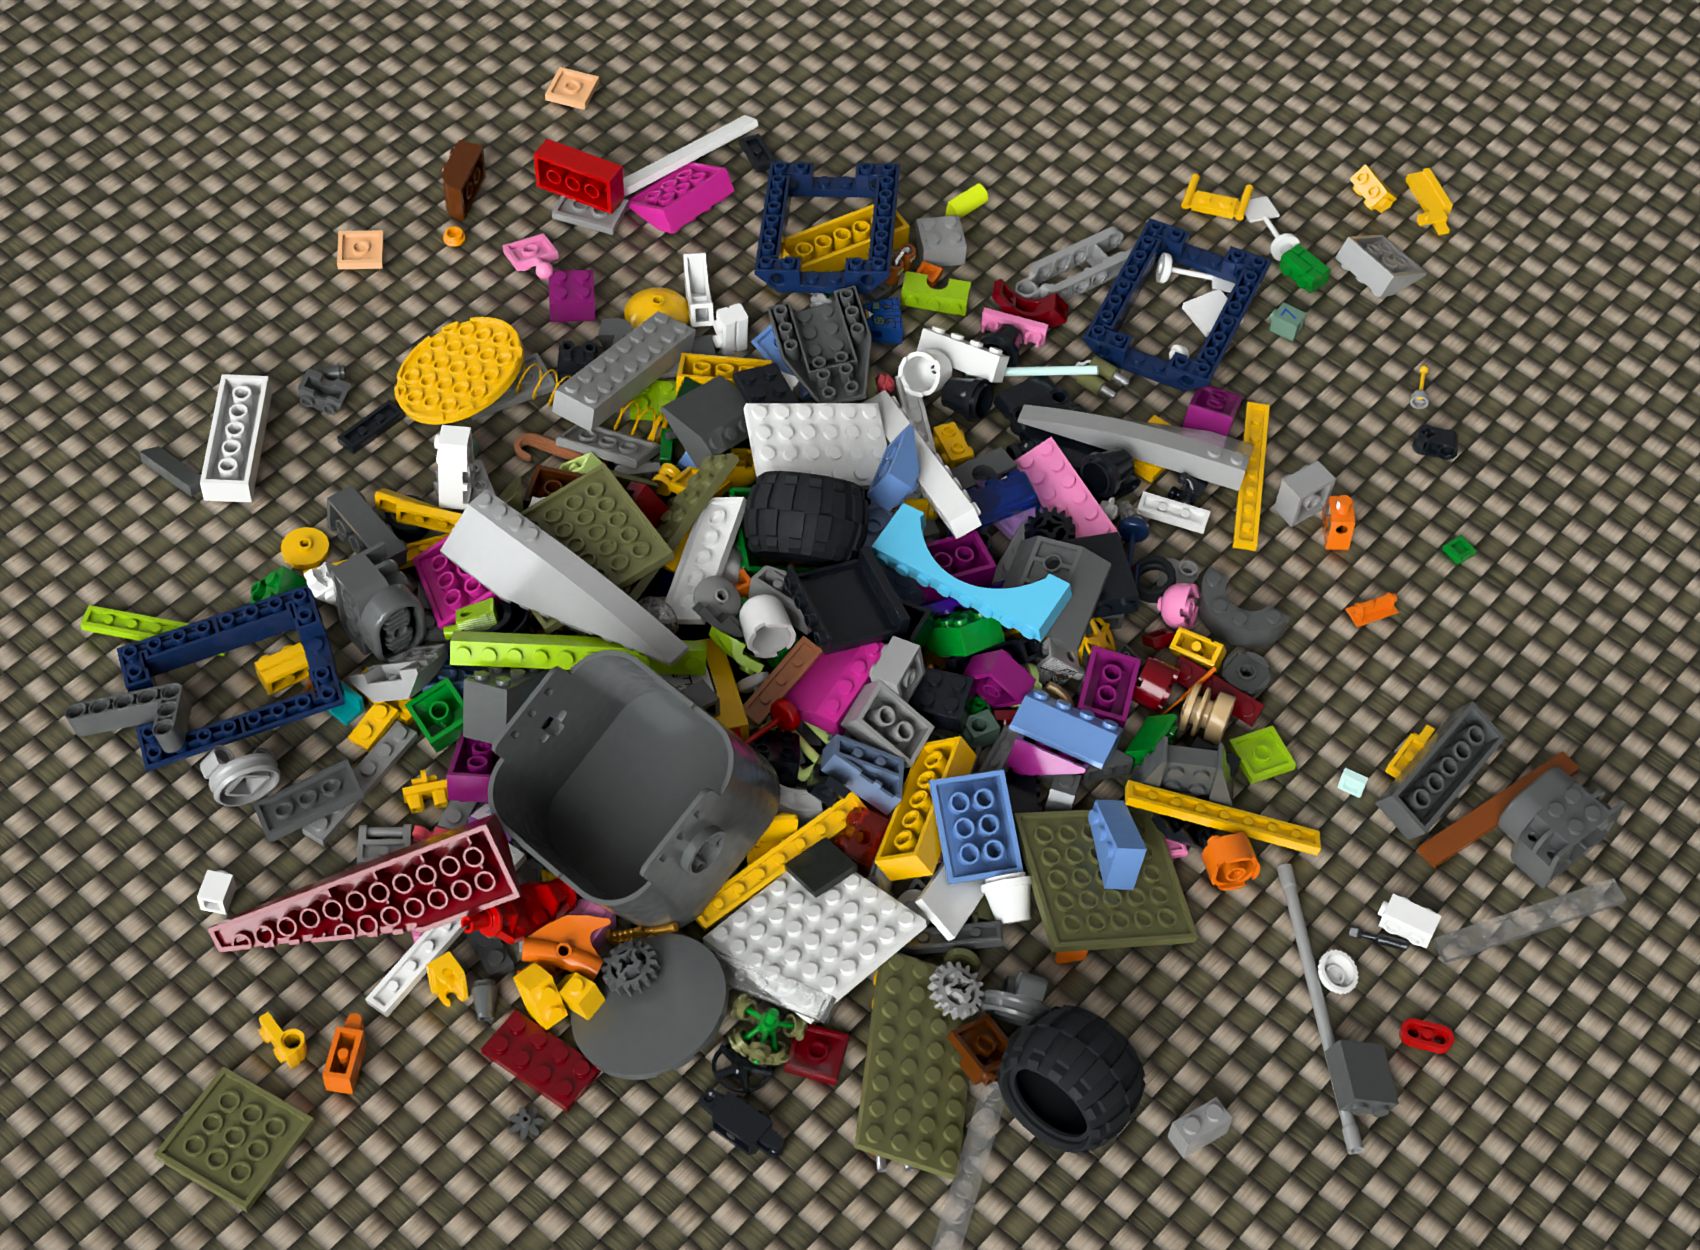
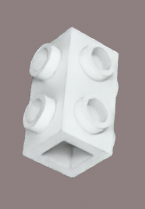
[1378,894,1441,949]

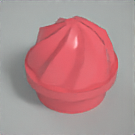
[875,373,895,394]

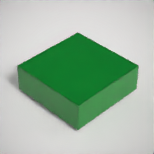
[1442,535,1477,565]

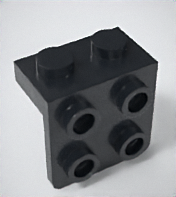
[749,728,800,788]

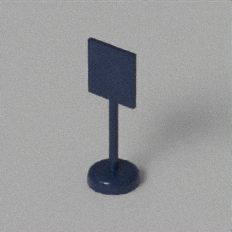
[1117,517,1150,587]

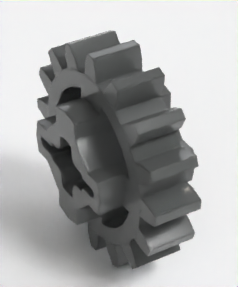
[601,940,661,997]

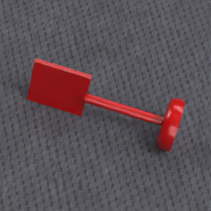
[732,698,800,744]

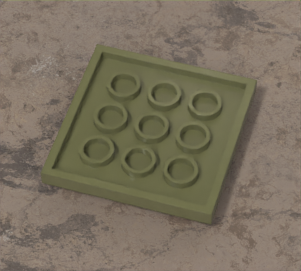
[154,1066,315,1213]

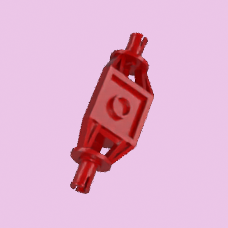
[461,878,583,945]

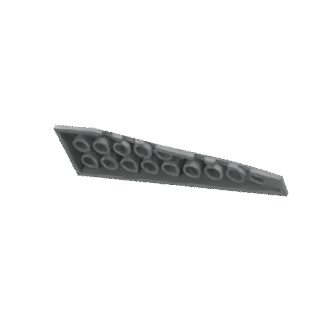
[1017,405,1254,491]

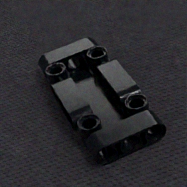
[993,376,1141,505]

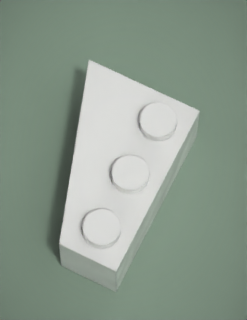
[435,425,476,510]

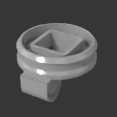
[200,745,281,806]

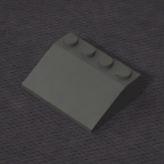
[659,375,749,469]

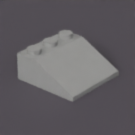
[1335,234,1427,297]

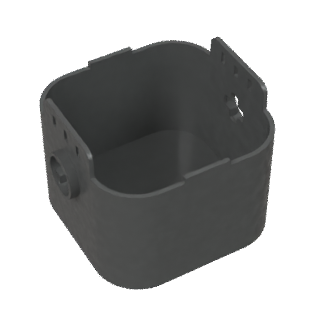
[488,650,780,929]

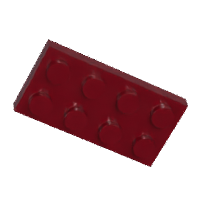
[481,1010,601,1112]

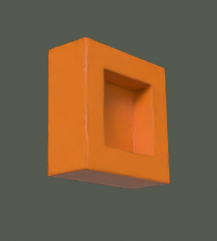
[915,261,943,288]

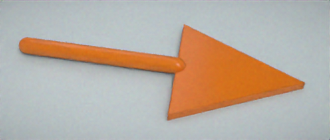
[1161,667,1217,715]

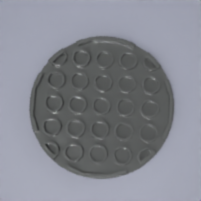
[571,933,729,1080]

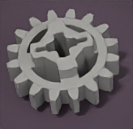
[927,961,984,1020]

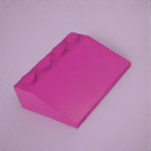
[628,162,734,234]
[413,536,501,630]
[784,642,885,736]

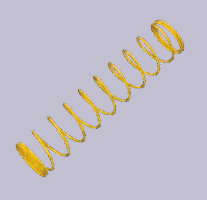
[515,359,668,444]

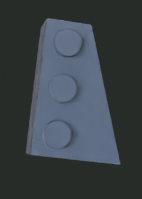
[821,734,905,816]

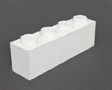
[916,326,1010,383]

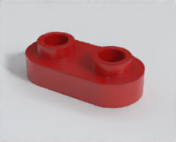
[1399,1018,1454,1054]

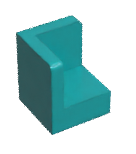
[327,680,365,726]

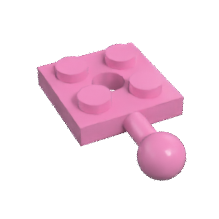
[502,233,559,280]

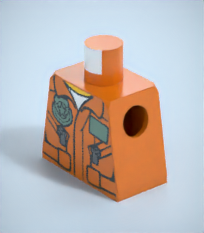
[1321,495,1355,550]

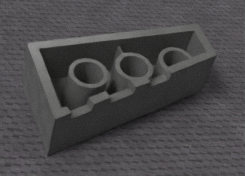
[327,485,408,568]

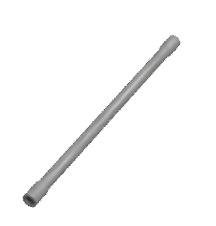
[1277,864,1364,1154]

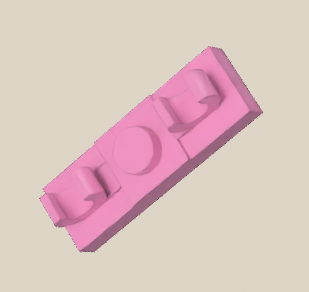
[980,308,1049,348]

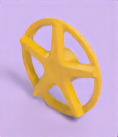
[1083,617,1116,655]

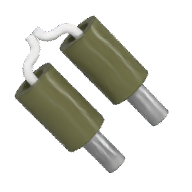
[1075,355,1130,400]

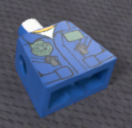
[863,297,903,344]

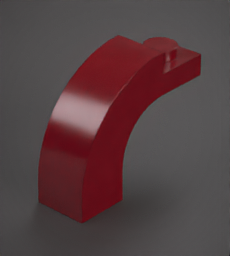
[992,278,1069,328]

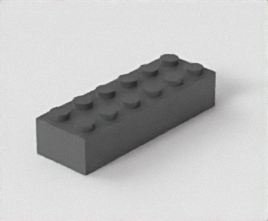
[1375,701,1505,840]

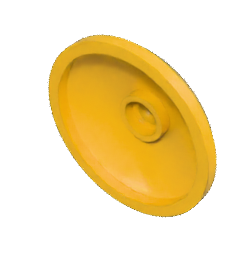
[624,287,690,330]

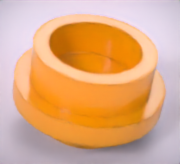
[443,226,465,247]

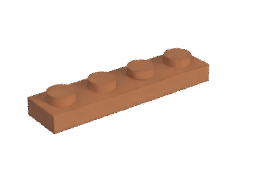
[743,635,823,727]

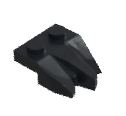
[1151,792,1218,850]

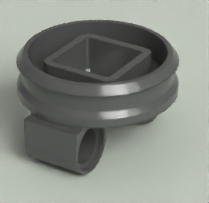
[981,970,1051,1027]

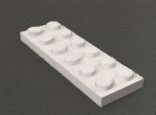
[659,497,747,625]

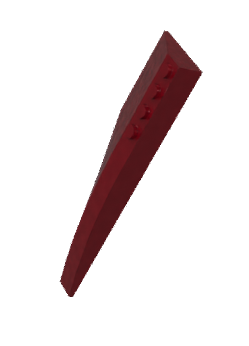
[207,813,522,952]

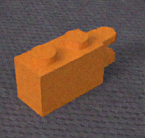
[322,1012,367,1095]

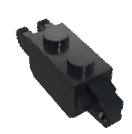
[699,1088,784,1158]

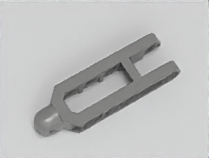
[1015,226,1133,301]

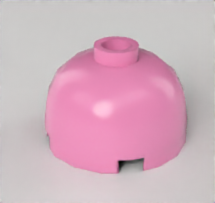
[1157,583,1199,630]

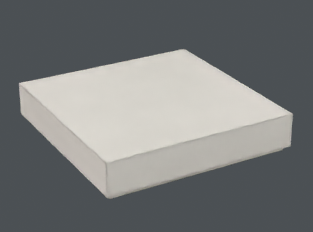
[1182,289,1244,337]

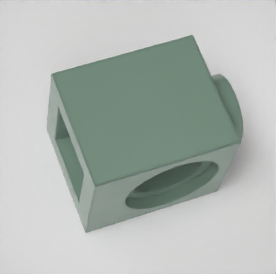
[959,709,1000,747]

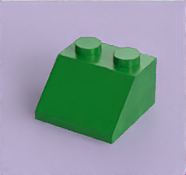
[404,677,463,753]

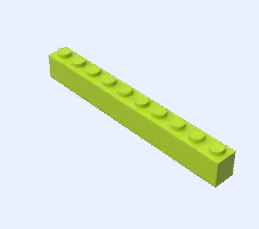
[450,631,707,675]

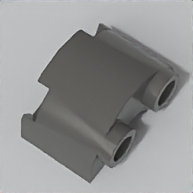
[298,368,351,415]

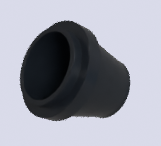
[979,324,1023,367]
[941,377,993,423]
[1080,448,1134,498]

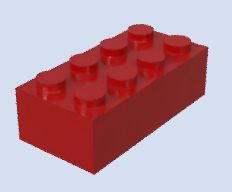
[534,139,624,214]

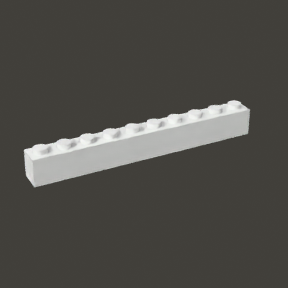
[862,390,982,539]

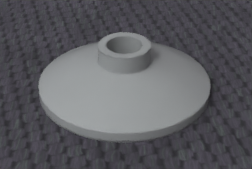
[693,576,741,618]

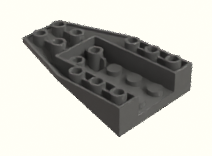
[768,286,872,403]

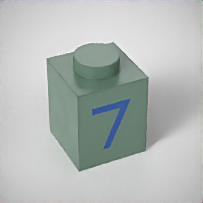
[1269,302,1307,341]

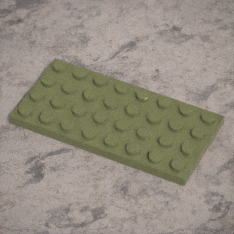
[854,952,979,1180]

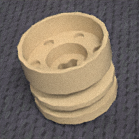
[1179,683,1236,746]

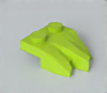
[708,626,764,675]

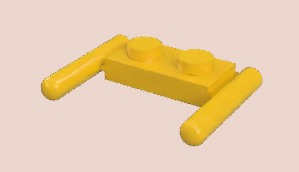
[1181,174,1254,220]

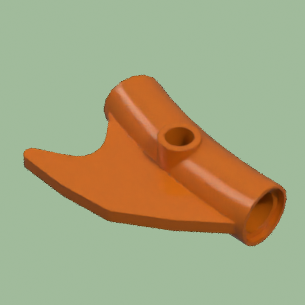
[522,915,611,981]

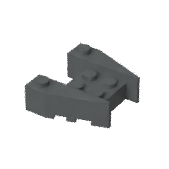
[1128,736,1234,808]

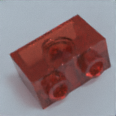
[835,807,890,868]

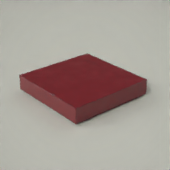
[784,1023,850,1086]

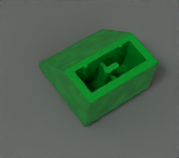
[249,566,307,604]
[1125,714,1178,771]

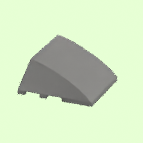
[347,643,448,702]

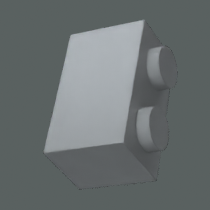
[1167,1097,1233,1159]

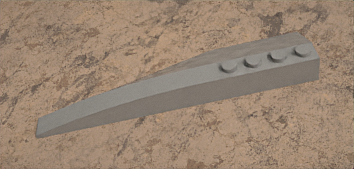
[440,489,689,666]

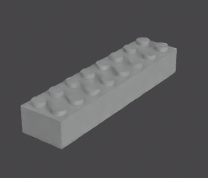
[552,311,696,432]

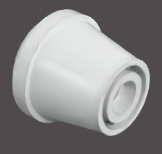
[980,872,1032,925]

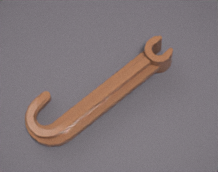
[514,433,608,467]

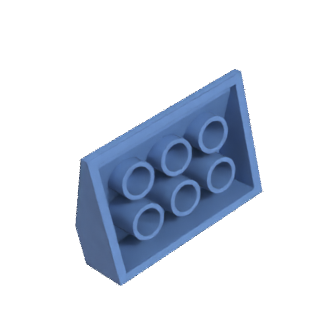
[929,769,1024,884]

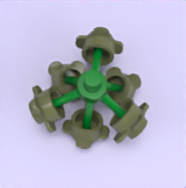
[728,993,807,1065]

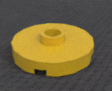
[281,527,330,570]

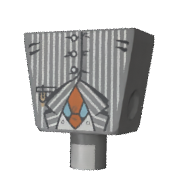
[1029,637,1085,686]

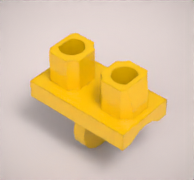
[402,769,449,814]

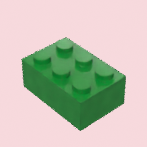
[923,610,1005,656]

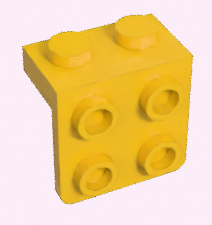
[746,813,798,866]

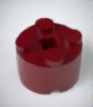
[1131,655,1181,714]

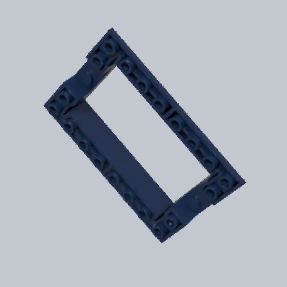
[754,161,900,294]
[1083,218,1272,392]
[116,585,345,771]

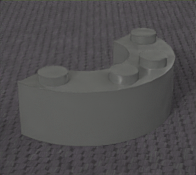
[1197,567,1290,648]

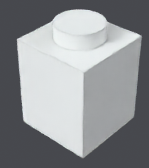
[197,870,236,915]

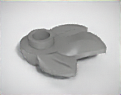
[1156,558,1199,587]

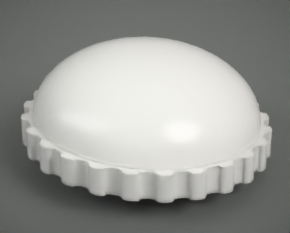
[1318,949,1359,995]

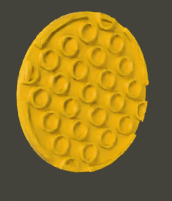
[394,317,524,425]

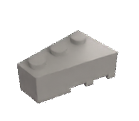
[748,565,811,635]

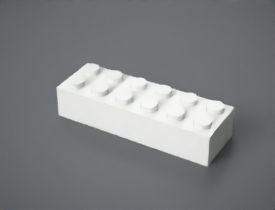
[200,374,272,502]

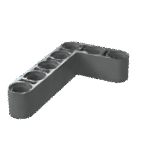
[65,683,192,753]

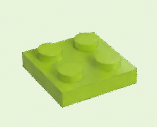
[629,380,677,421]
[1228,725,1296,785]

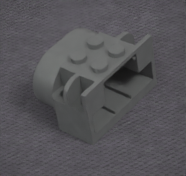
[330,541,426,662]
[1498,767,1626,889]

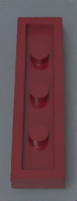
[1174,655,1265,727]

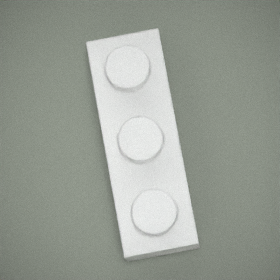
[1136,491,1211,534]

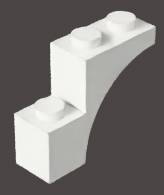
[683,252,714,327]
[776,784,823,827]

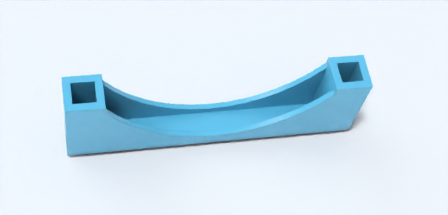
[872,503,1072,642]

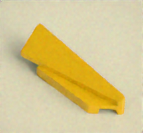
[375,488,462,533]

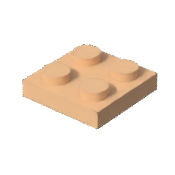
[545,67,599,110]
[337,230,384,269]

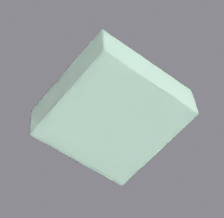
[1337,768,1368,798]

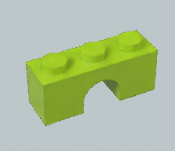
[900,271,971,316]

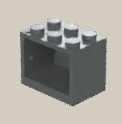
[463,667,549,744]

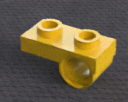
[258,1012,308,1069]

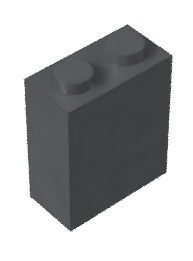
[1325,1039,1399,1117]

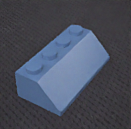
[1009,689,1124,769]

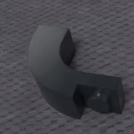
[807,743,850,808]

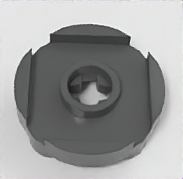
[1221,651,1271,698]

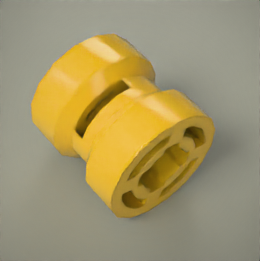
[651,463,681,496]

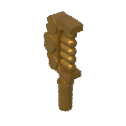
[606,921,679,947]

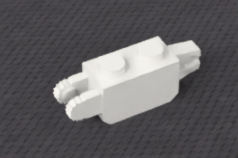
[304,562,337,606]

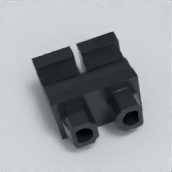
[557,341,601,387]

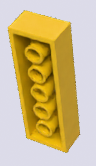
[783,204,910,272]
[874,736,977,881]

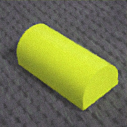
[945,183,989,219]

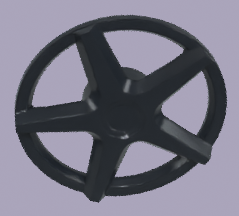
[712,1043,773,1093]

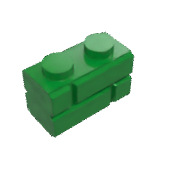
[1279,244,1331,294]

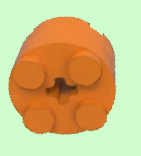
[1201,832,1261,891]

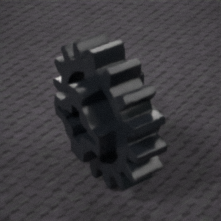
[1024,507,1076,541]

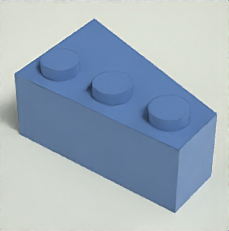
[1088,800,1147,890]

